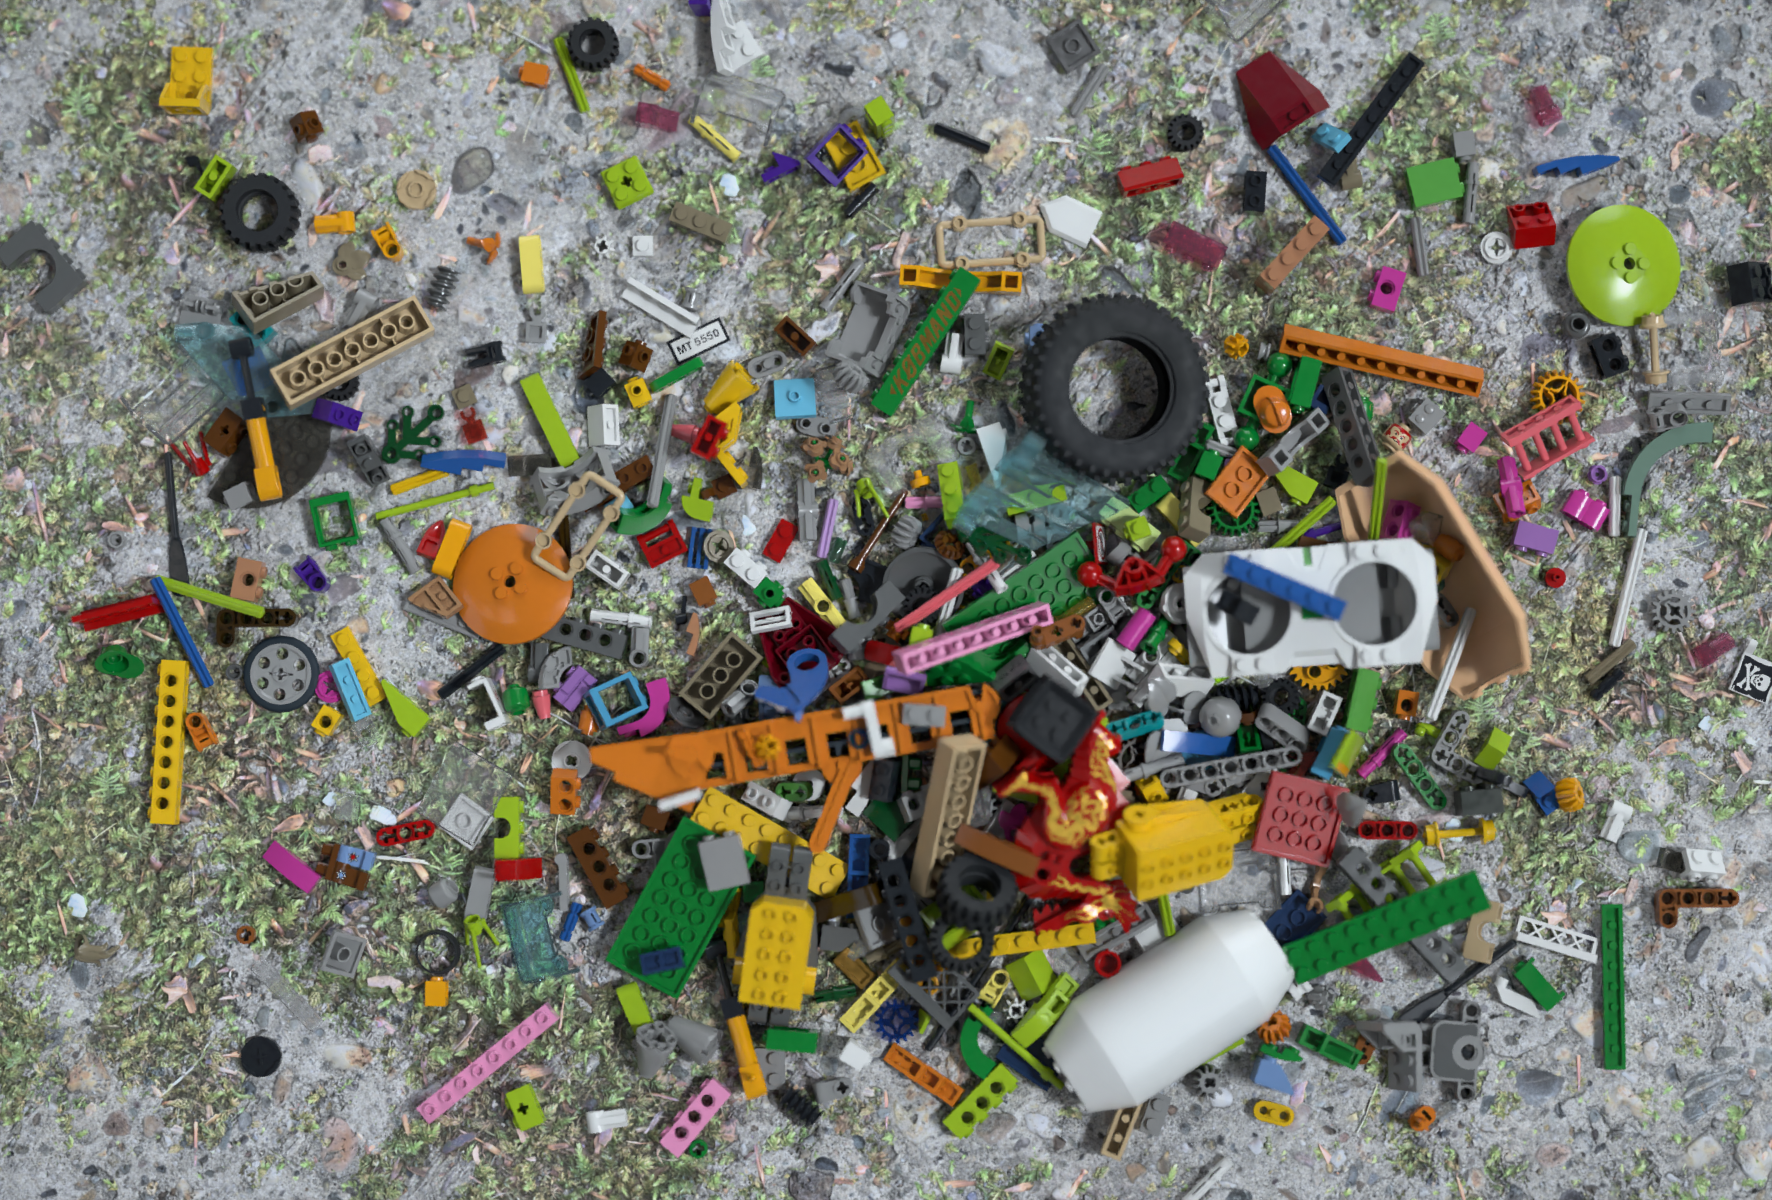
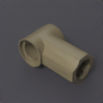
[1339,158,1363,191]

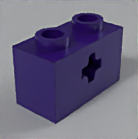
[312,398,363,432]

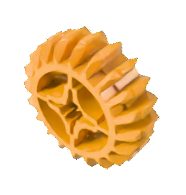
[1529,369,1586,425]

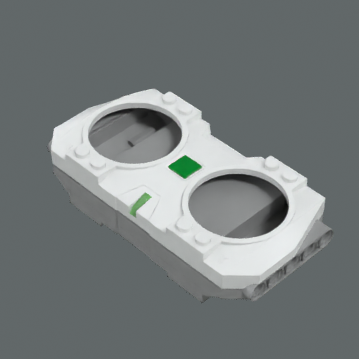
[1182,538,1440,678]

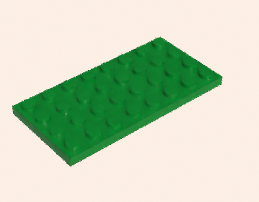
[941,530,1120,659]
[605,815,756,999]

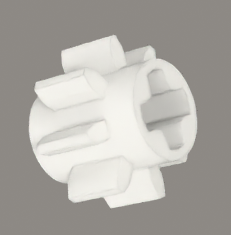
[590,235,616,261]
[1003,996,1029,1023]

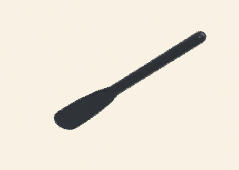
[164,452,190,597]
[1397,939,1517,1024]

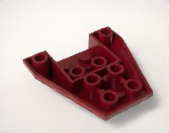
[1235,51,1331,151]
[756,597,844,688]

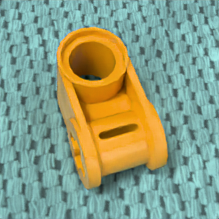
[370,221,404,262]

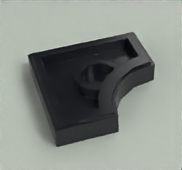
[847,553,888,605]

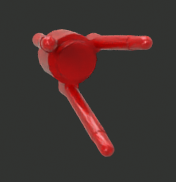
[168,431,212,478]

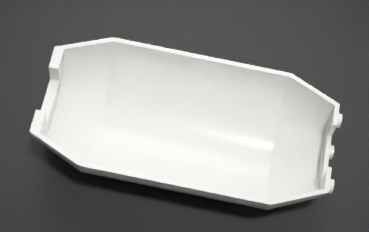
[1042,909,1295,1113]

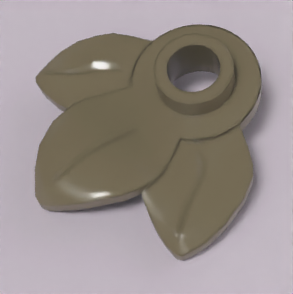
[332,241,371,281]

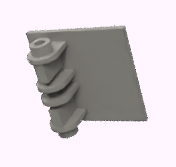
[177,294,225,341]

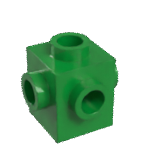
[753,577,785,608]

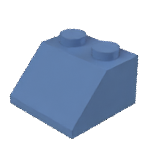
[1249,1053,1295,1096]

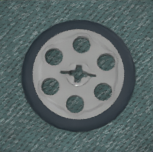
[243,636,320,713]

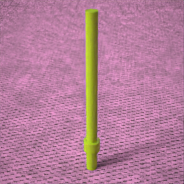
[375,482,495,520]
[967,1003,1065,1090]

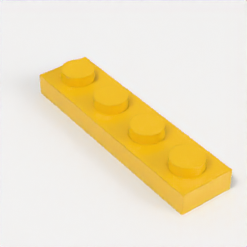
[330,626,387,707]

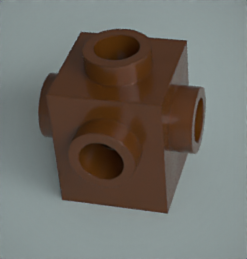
[289,110,324,144]
[618,339,653,373]

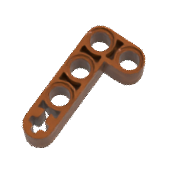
[1654,888,1740,928]

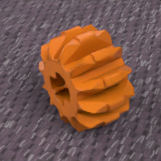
[1256,1010,1291,1045]

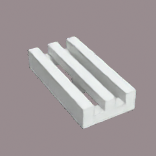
[749,605,792,634]
[658,787,702,811]

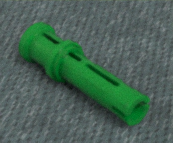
[1140,602,1181,654]

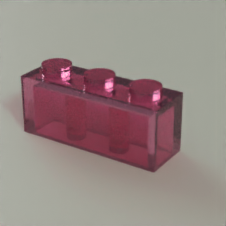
[1161,220,1228,272]

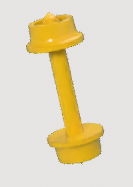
[1422,817,1497,848]

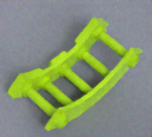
[1324,840,1447,920]

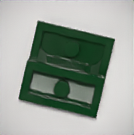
[862,789,916,842]

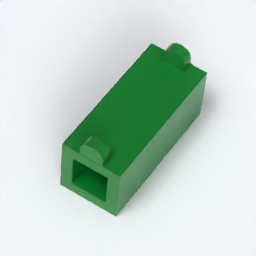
[1511,956,1565,1012]

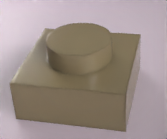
[451,383,478,410]

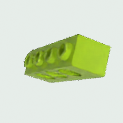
[943,1062,1018,1140]

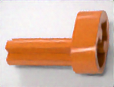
[1408,1105,1436,1131]

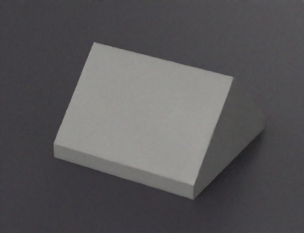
[319,928,367,978]

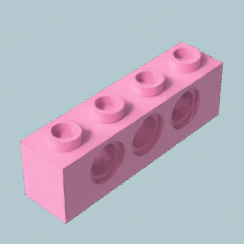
[659,1076,732,1158]

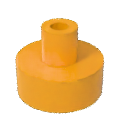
[910,470,931,490]

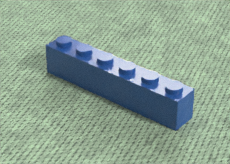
[1221,553,1347,621]

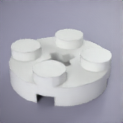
[1159,583,1187,624]
[551,741,593,779]

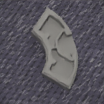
[538,646,573,690]

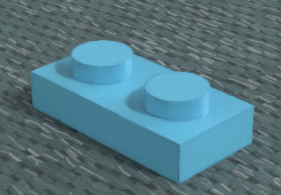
[1311,122,1352,153]

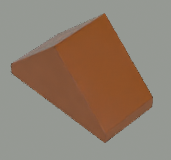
[827,665,869,705]

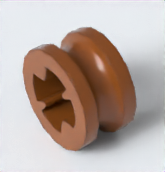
[236,925,257,944]

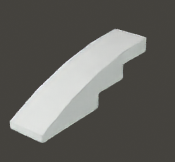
[710,0,737,77]

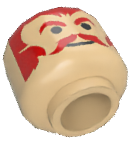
[1381,423,1412,454]

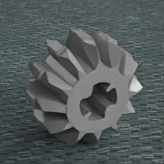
[832,359,868,394]
[891,514,922,550]
[1192,1064,1227,1099]

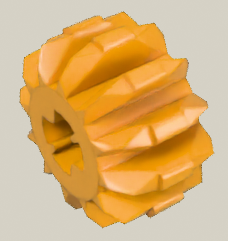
[1555,777,1585,812]

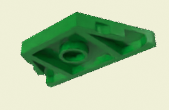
[925,655,997,687]

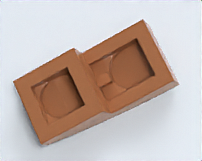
[686,612,700,657]

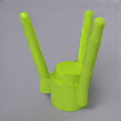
[853,477,890,519]
[463,914,499,968]

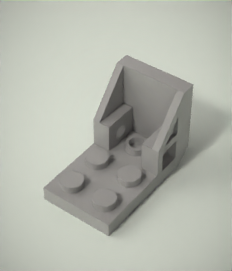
[1356,1019,1423,1093]

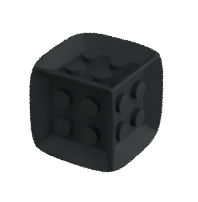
[1006,674,1099,764]

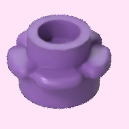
[1587,465,1608,485]

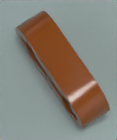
[1353,1034,1375,1065]

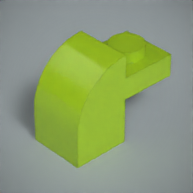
[681,477,715,523]

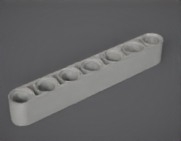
[1160,747,1302,788]

